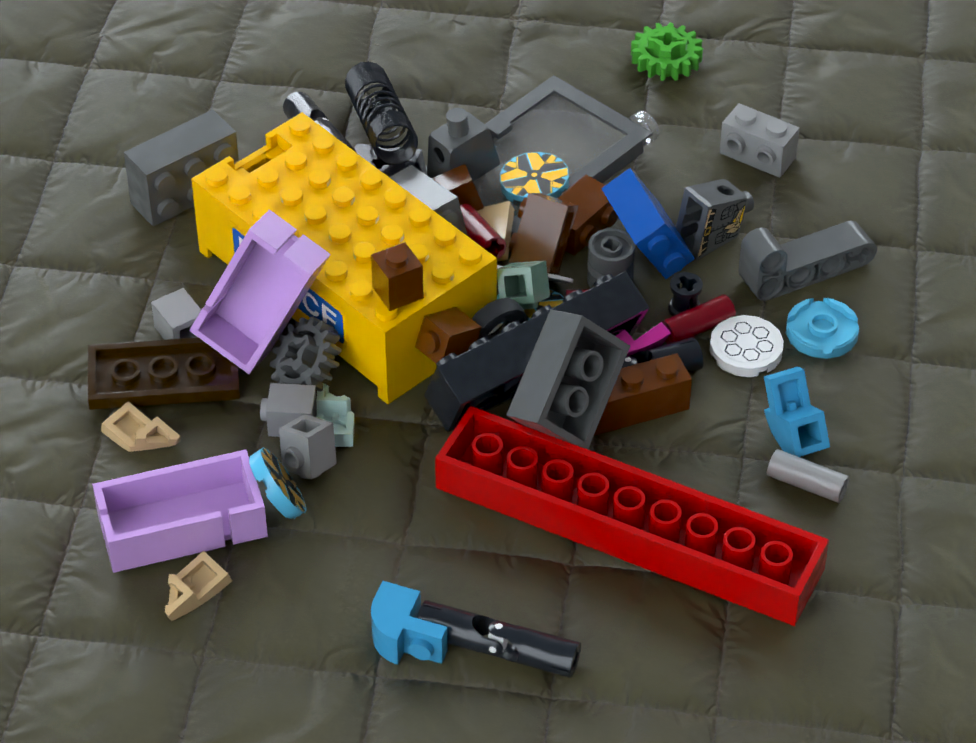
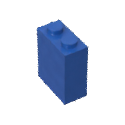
[601,168,695,279]

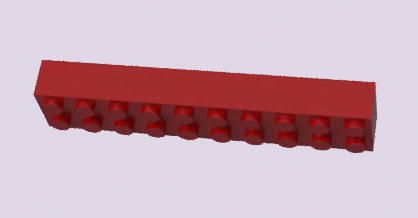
[435,406,829,626]

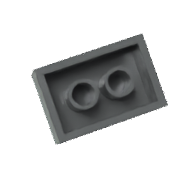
[124,110,239,227]
[507,309,630,449]

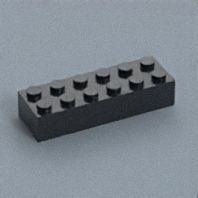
[424,271,650,432]

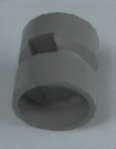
[587,228,635,289]

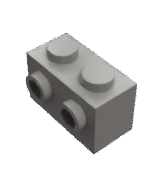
[720,103,800,178]

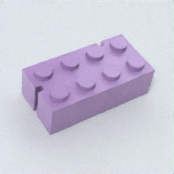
[189,209,331,374]
[92,449,268,573]

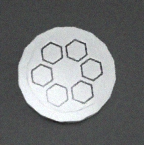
[709,315,784,377]

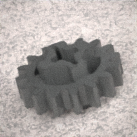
[270,316,342,392]

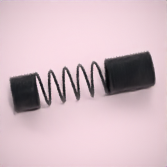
[345,61,418,165]

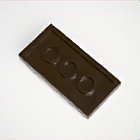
[88,337,240,410]

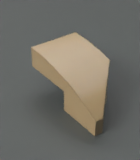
[101,401,181,452]
[165,551,232,621]

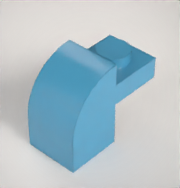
[764,366,830,457]
[371,581,448,665]

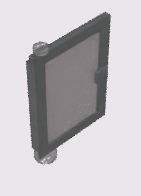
[426,75,660,237]

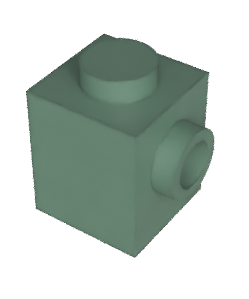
[497,260,550,310]

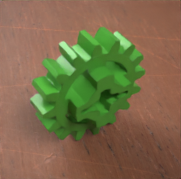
[631,22,703,81]

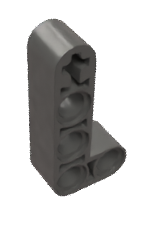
[738,221,877,301]

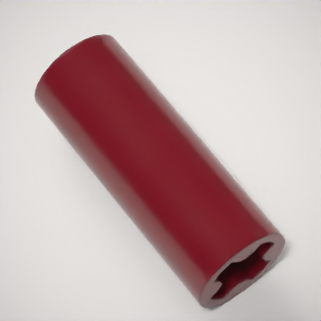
[460,204,507,260]
[660,294,736,344]

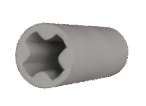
[767,449,850,503]

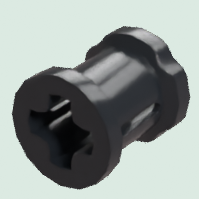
[668,272,703,316]

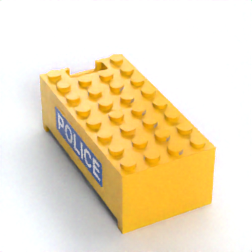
[191,112,497,404]

